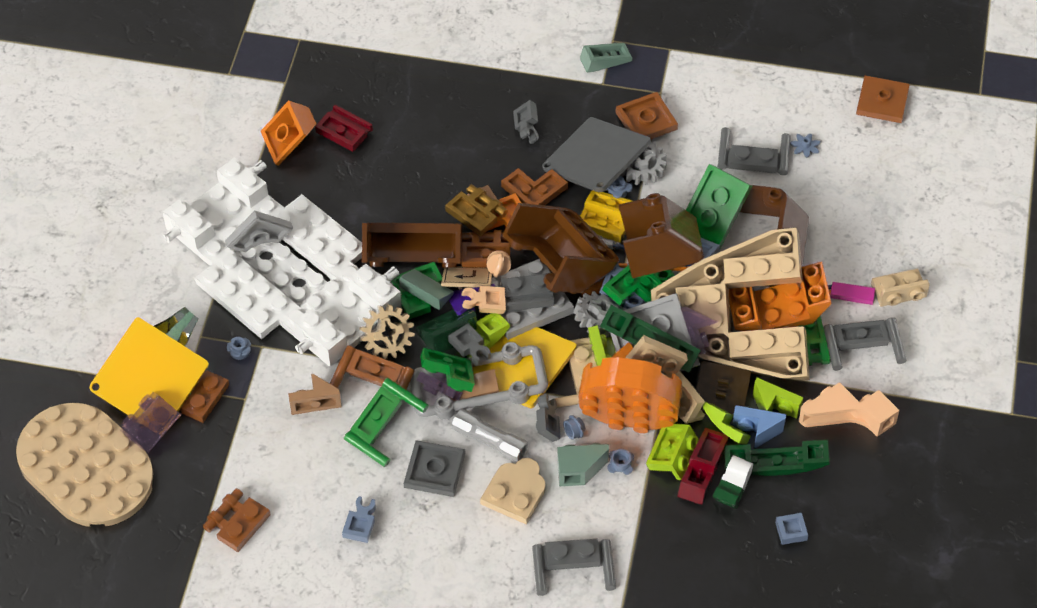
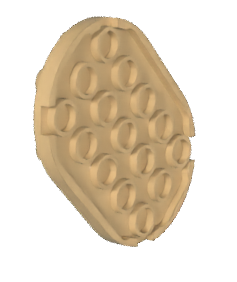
[16,403,154,527]

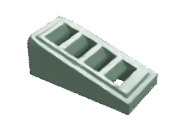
[580,43,632,73]

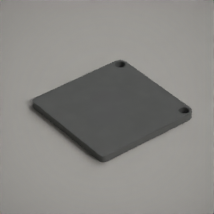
[542,117,651,192]

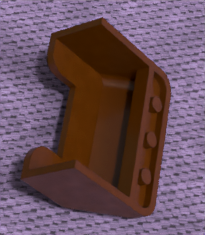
[503,203,619,294]

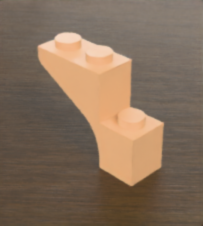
[799,382,899,437]

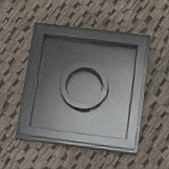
[403,440,465,497]

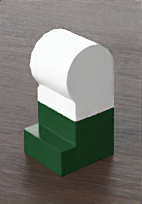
[713,456,753,509]

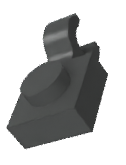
[513,100,539,144]

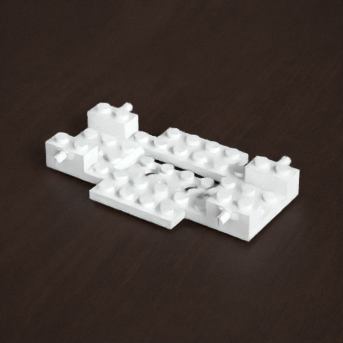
[163,157,402,367]

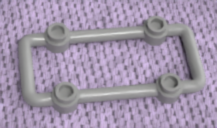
[410,342,548,419]

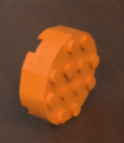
[578,357,682,434]

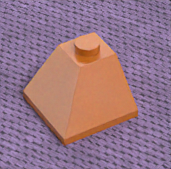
[261,100,316,166]

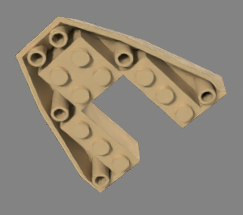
[651,228,810,380]

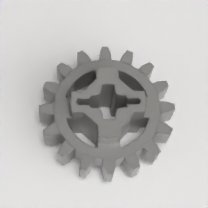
[620,142,667,185]
[573,291,627,337]

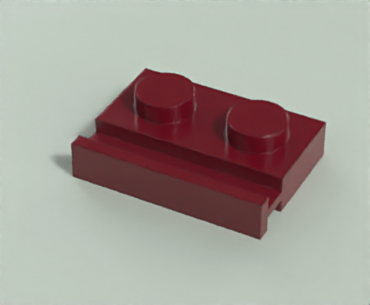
[315,105,373,152]

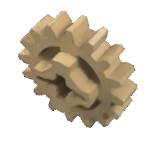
[360,304,415,359]

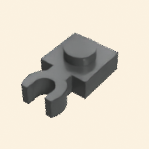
[448,323,491,366]
[536,394,560,442]

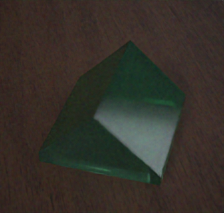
[415,309,477,353]

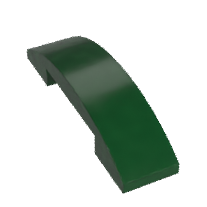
[600,305,701,373]
[725,440,830,476]

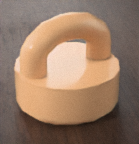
[487,251,511,278]

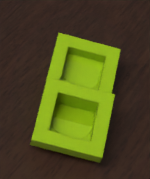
[467,313,510,358]
[703,402,751,445]

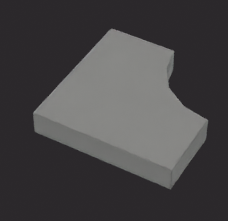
[225,210,293,253]

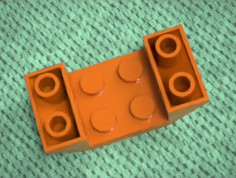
[729,261,832,331]

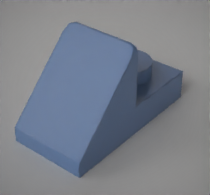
[732,405,786,448]

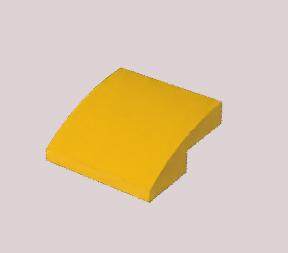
[580,190,631,243]

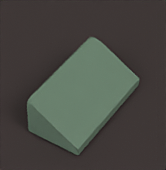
[399,269,454,310]

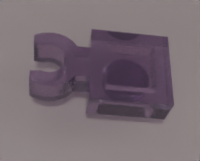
[417,372,463,400]

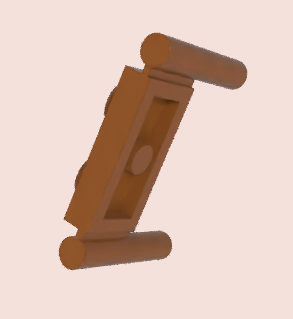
[329,345,415,416]

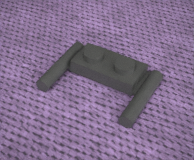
[717,127,791,175]
[823,318,907,371]
[532,538,616,596]

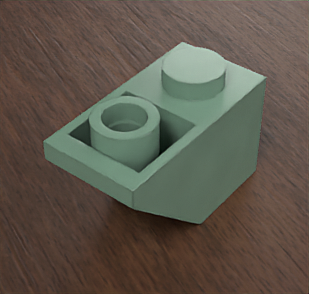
[557,443,609,487]

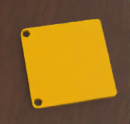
[90,317,209,434]
[472,327,577,409]

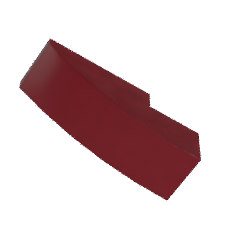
[678,428,729,505]

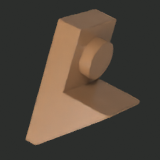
[288,374,341,415]

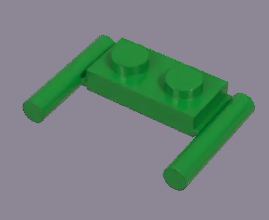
[344,378,429,467]

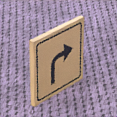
[441,266,492,290]

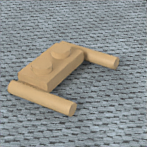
[553,337,597,408]

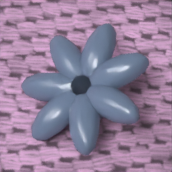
[790,134,820,158]

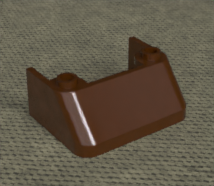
[740,185,809,287]
[618,193,704,278]
[362,223,463,268]

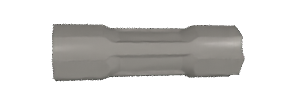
[452,408,528,462]

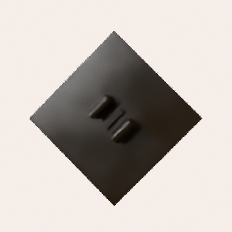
[696,361,751,417]

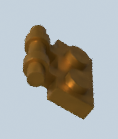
[445,184,508,237]

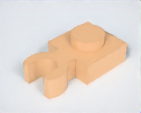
[462,286,506,314]

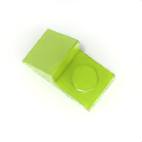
[753,378,803,419]

